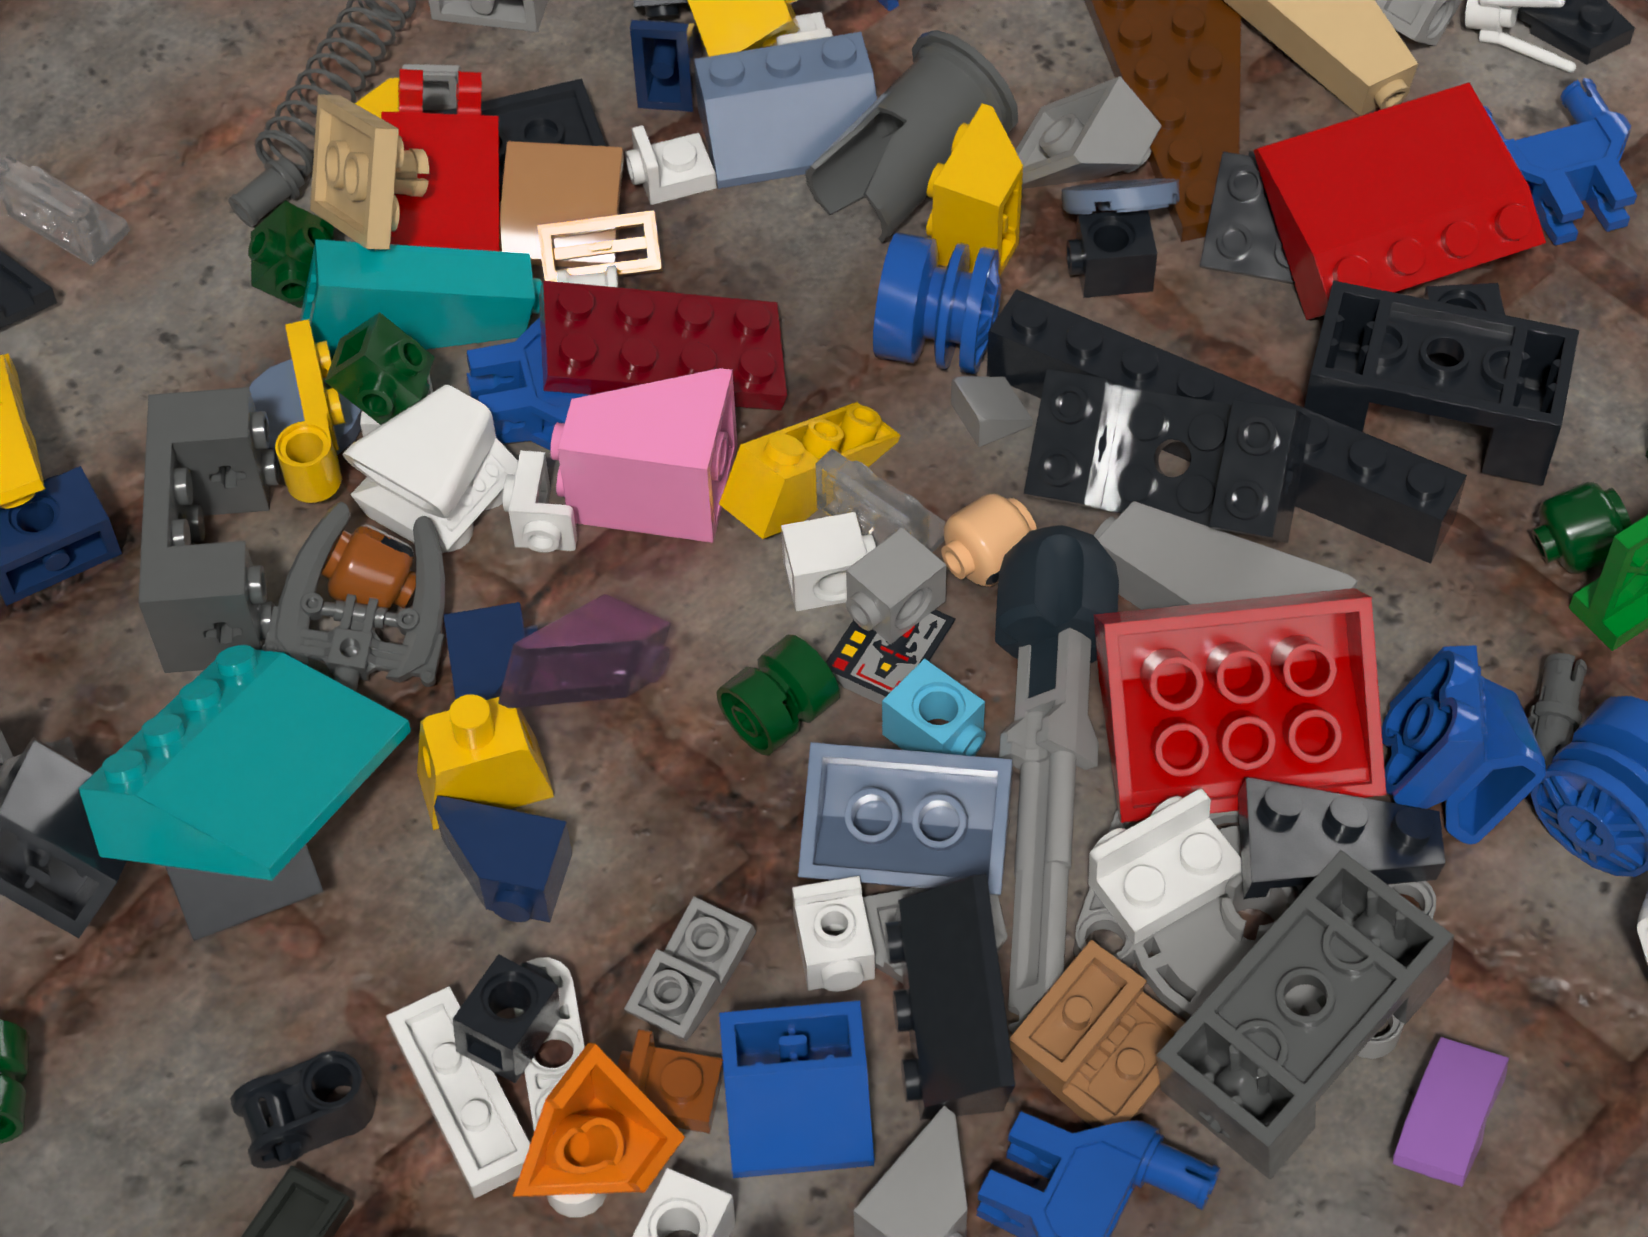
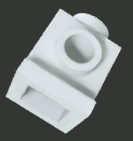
[792,876,875,992]

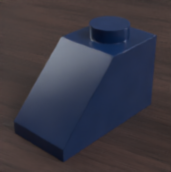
[630,20,701,112]
[443,602,543,707]
[434,795,572,923]

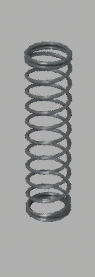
[254,0,416,178]

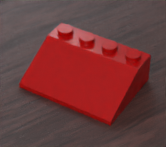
[1253,82,1546,320]
[1094,588,1386,823]

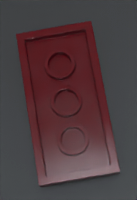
[539,280,787,411]

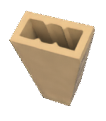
[1223,0,1418,116]

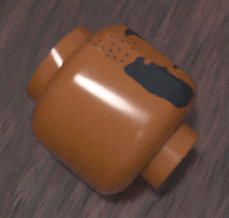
[321,524,416,610]

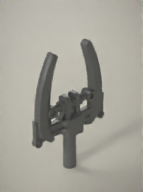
[262,502,445,692]

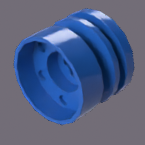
[873,233,1002,374]
[1531,696,1648,877]

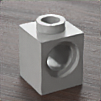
[1375,0,1462,46]
[846,527,947,645]

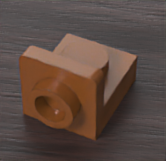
[617,1029,724,1133]

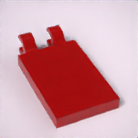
[381,69,499,251]

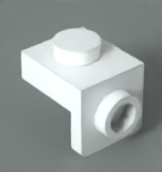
[503,450,577,552]

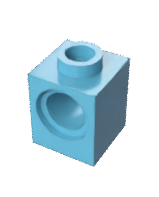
[882,658,986,756]

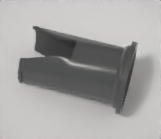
[805,30,1018,243]

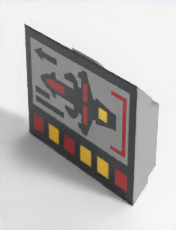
[826,609,956,705]

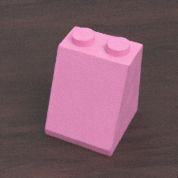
[550,368,738,543]

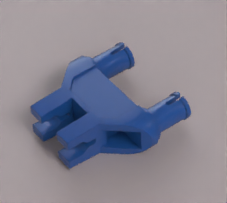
[1484,78,1637,246]
[467,318,588,450]
[976,1112,1221,1237]

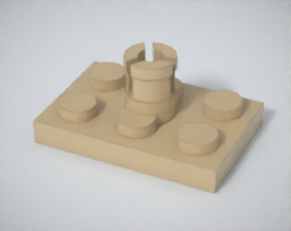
[310,94,429,249]

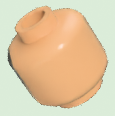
[941,494,1037,587]

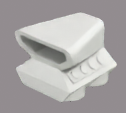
[342,385,518,553]

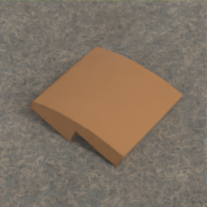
[499,141,624,268]
[1009,940,1185,1128]

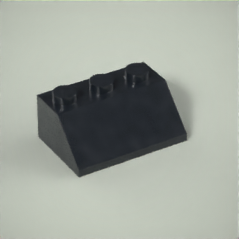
[884,874,1015,1120]

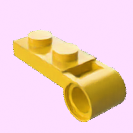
[275,319,345,503]

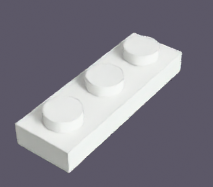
[386,986,530,1199]

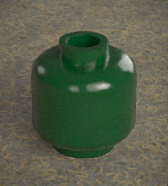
[1532,482,1632,574]

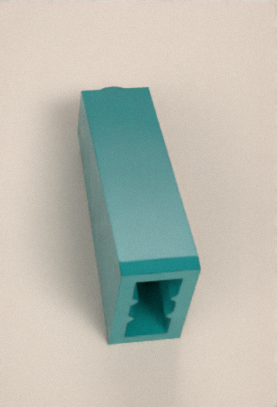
[300,239,542,360]

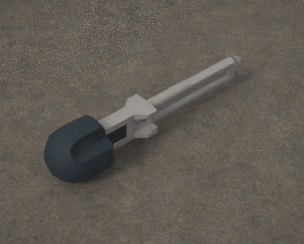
[995,525,1119,1033]

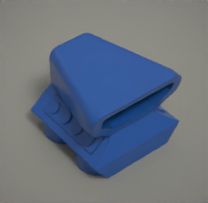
[1382,645,1546,844]

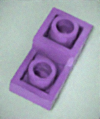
[1393,1037,1509,1187]

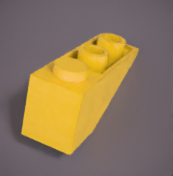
[719,402,901,539]

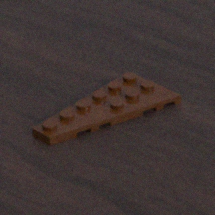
[1084,0,1241,242]

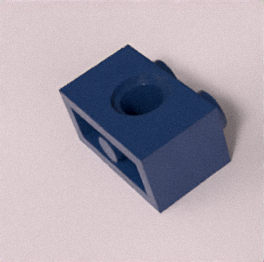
[0,466,122,606]

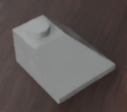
[1015,76,1162,189]

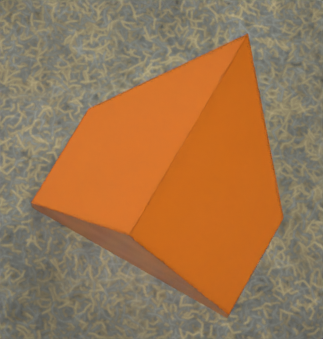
[513,1043,685,1197]

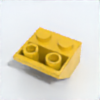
[926,103,1023,277]

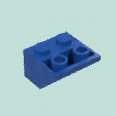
[719,1000,874,1178]

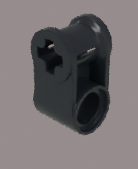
[230,1051,375,1169]

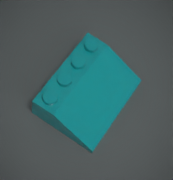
[79,645,411,881]

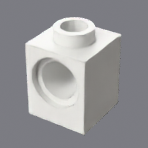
[781,512,876,612]
[632,1168,736,1237]

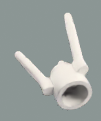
[1465,0,1576,73]

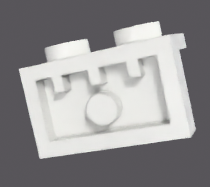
[1088,789,1242,945]

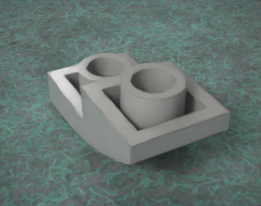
[624,896,757,1042]

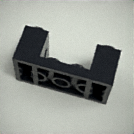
[1304,280,1579,486]
[1023,369,1311,543]

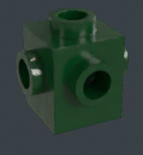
[248,201,334,308]
[325,312,434,425]

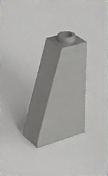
[1094,501,1358,610]

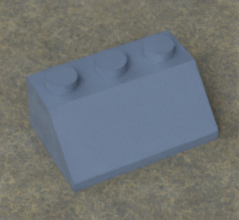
[694,32,877,189]
[798,742,1013,895]

